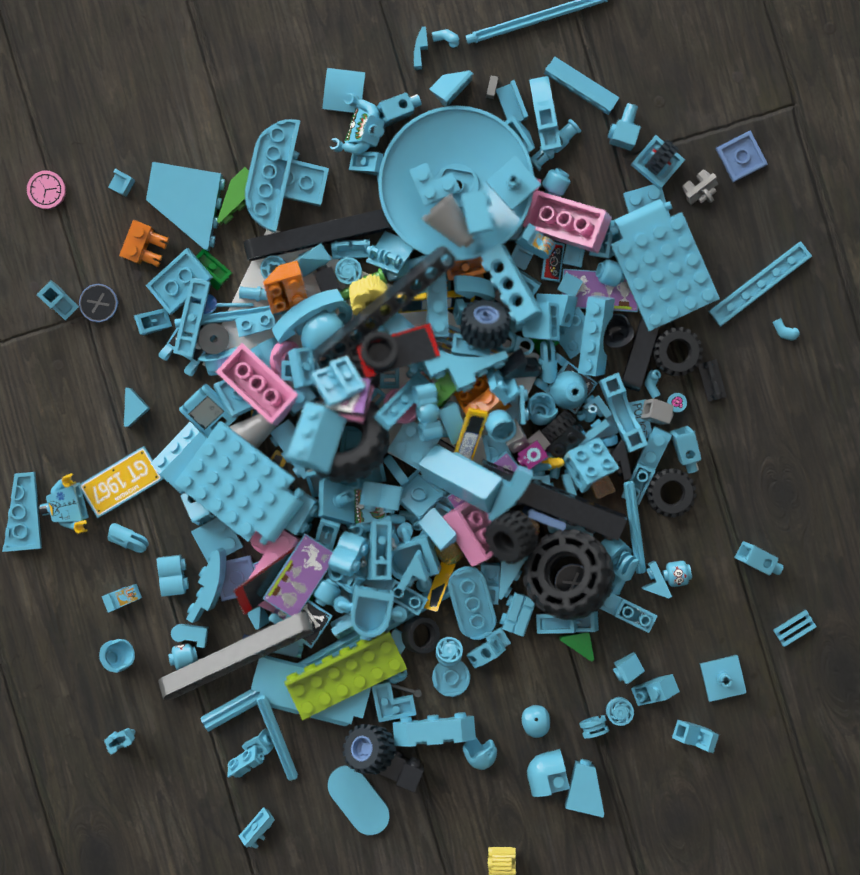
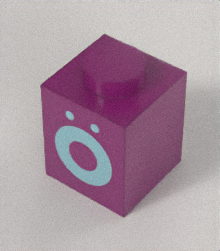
[517,440,548,469]

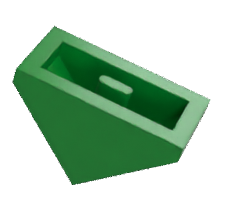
[559,632,594,662]

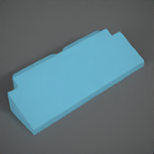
[251,656,371,726]

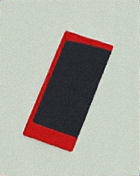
[356,323,440,378]
[234,547,295,614]

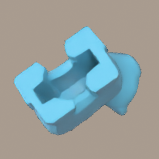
[104,728,136,754]

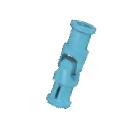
[530,119,581,171]

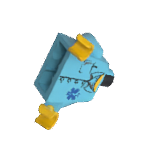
[40,473,89,533]

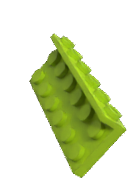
[284,630,407,720]

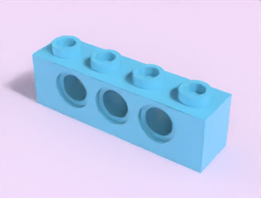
[481,244,542,324]

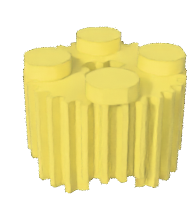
[349,274,388,319]
[488,847,516,875]

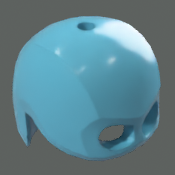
[527,392,558,426]
[485,409,516,443]
[521,705,550,738]
[463,738,497,770]

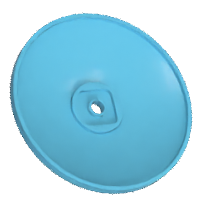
[378,106,533,261]

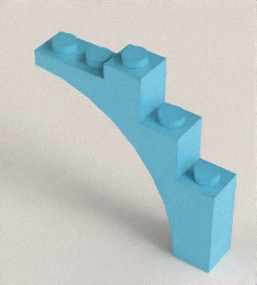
[383,313,508,393]

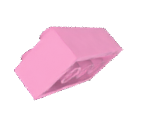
[523,190,612,253]

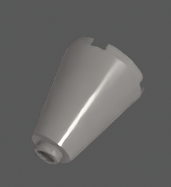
[422,193,474,248]
[230,413,276,449]

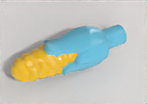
[525,457,565,472]

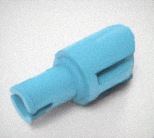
[612,551,640,595]

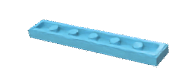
[708,241,812,326]

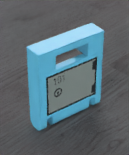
[179,384,238,437]

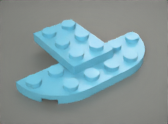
[245,119,329,233]

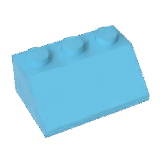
[287,402,347,474]
[151,422,208,494]

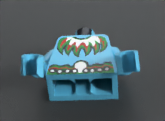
[330,93,385,154]
[347,479,387,536]

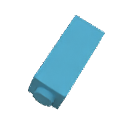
[565,759,604,817]

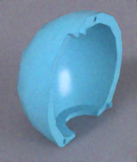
[300,310,344,358]

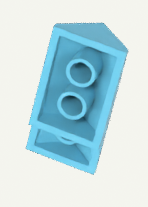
[419,444,503,513]

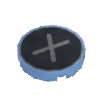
[79,284,118,322]
[554,564,584,592]

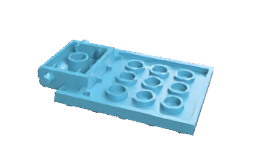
[609,199,720,331]
[174,421,304,545]

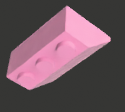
[443,501,494,566]

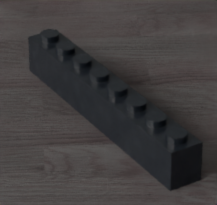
[480,459,627,541]

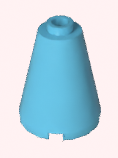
[549,371,588,410]

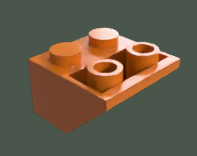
[263,261,308,314]
[454,375,511,428]

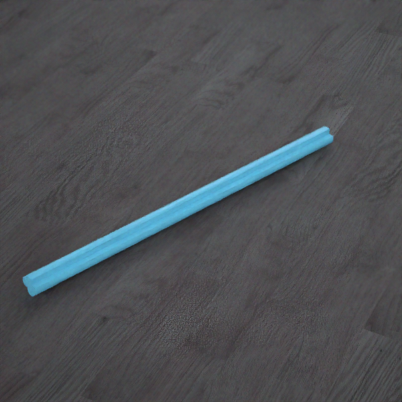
[201,585,450,732]

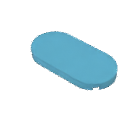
[448,566,497,640]
[328,766,389,835]

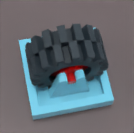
[631,135,685,189]

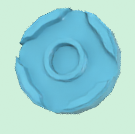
[432,661,470,697]

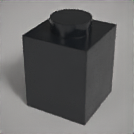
[314,265,341,292]

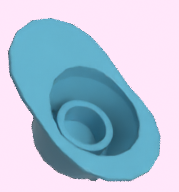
[198,346,239,376]

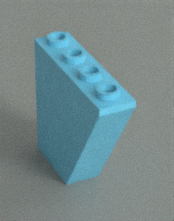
[146,162,225,251]

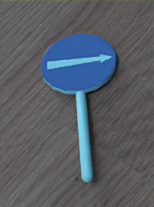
[193,294,254,316]

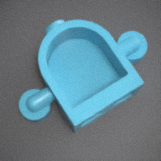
[391,522,441,592]
[334,585,407,640]

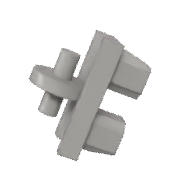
[682,170,718,205]

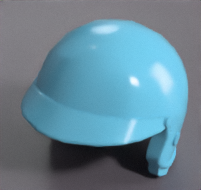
[99,639,135,673]

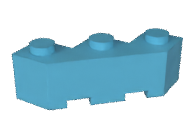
[393,712,476,747]

